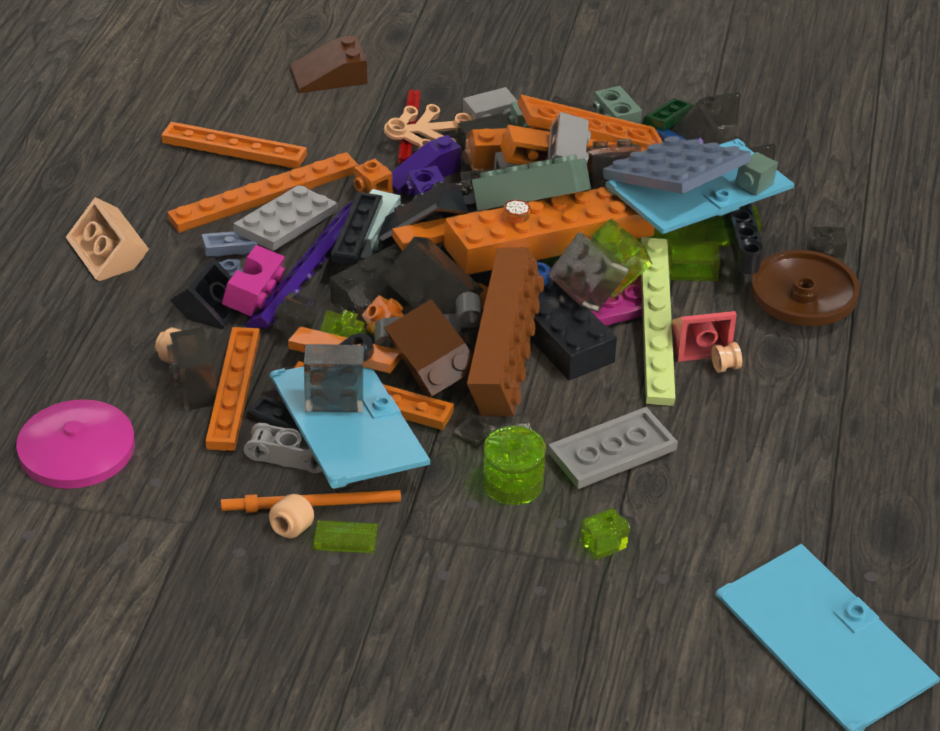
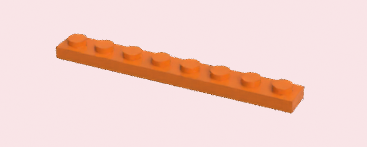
[167,152,358,233]

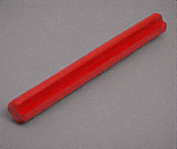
[398,89,421,165]

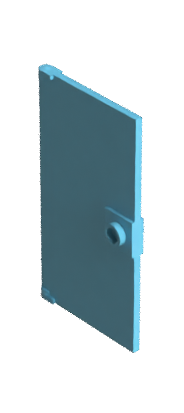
[605,139,794,234]
[269,360,430,488]
[715,544,940,731]

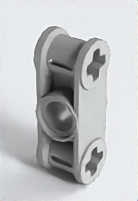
[244,423,322,473]

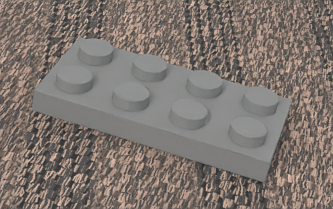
[233,185,338,251]
[548,407,678,489]

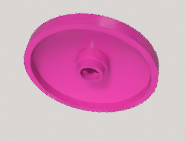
[16,400,135,489]

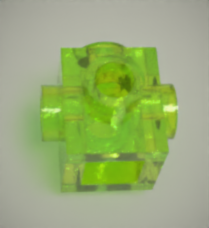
[320,309,365,338]

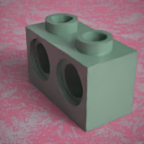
[592,86,642,124]

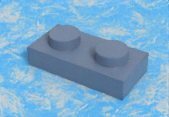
[201,232,258,257]

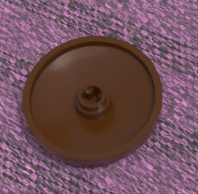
[751,250,860,326]

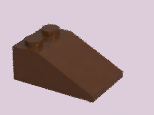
[290,36,368,93]
[384,299,473,397]

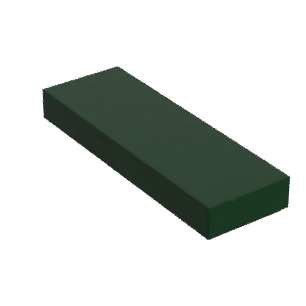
[642,98,694,132]

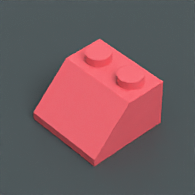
[672,311,737,362]

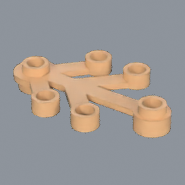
[384,104,474,149]

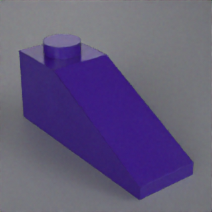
[392,135,461,194]

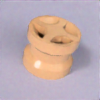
[711,342,742,373]

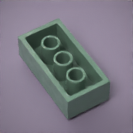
[472,155,591,211]

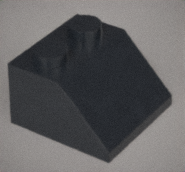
[170,257,237,329]

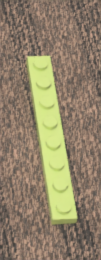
[640,237,675,406]

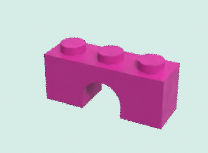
[222,245,286,316]

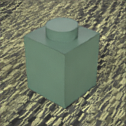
[735,152,778,195]

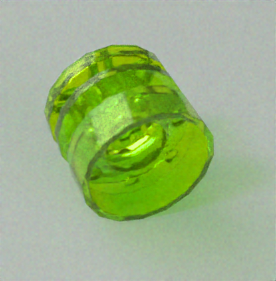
[483,426,546,505]

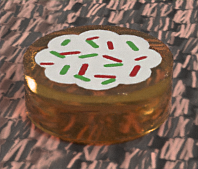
[503,200,531,223]

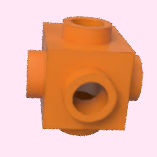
[353,159,393,193]
[362,295,404,335]

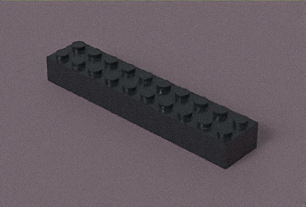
[463,193,617,381]

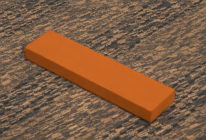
[288,326,401,373]

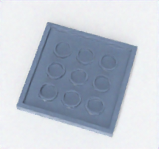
[603,136,751,194]

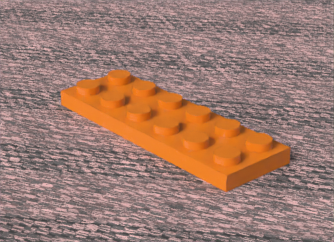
[517,94,663,149]

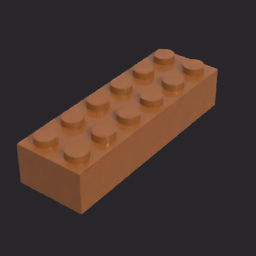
[467,247,544,416]

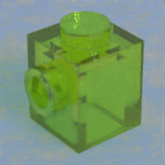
[581,508,630,560]

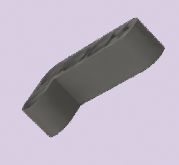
[374,292,482,350]

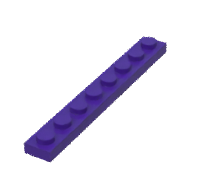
[245,200,354,330]

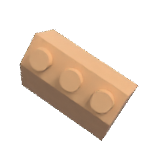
[66,197,149,281]

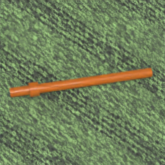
[221,490,401,513]

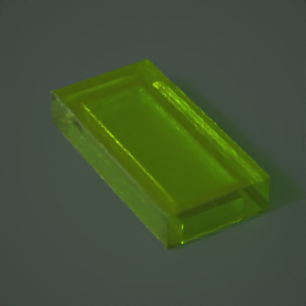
[314,520,378,553]

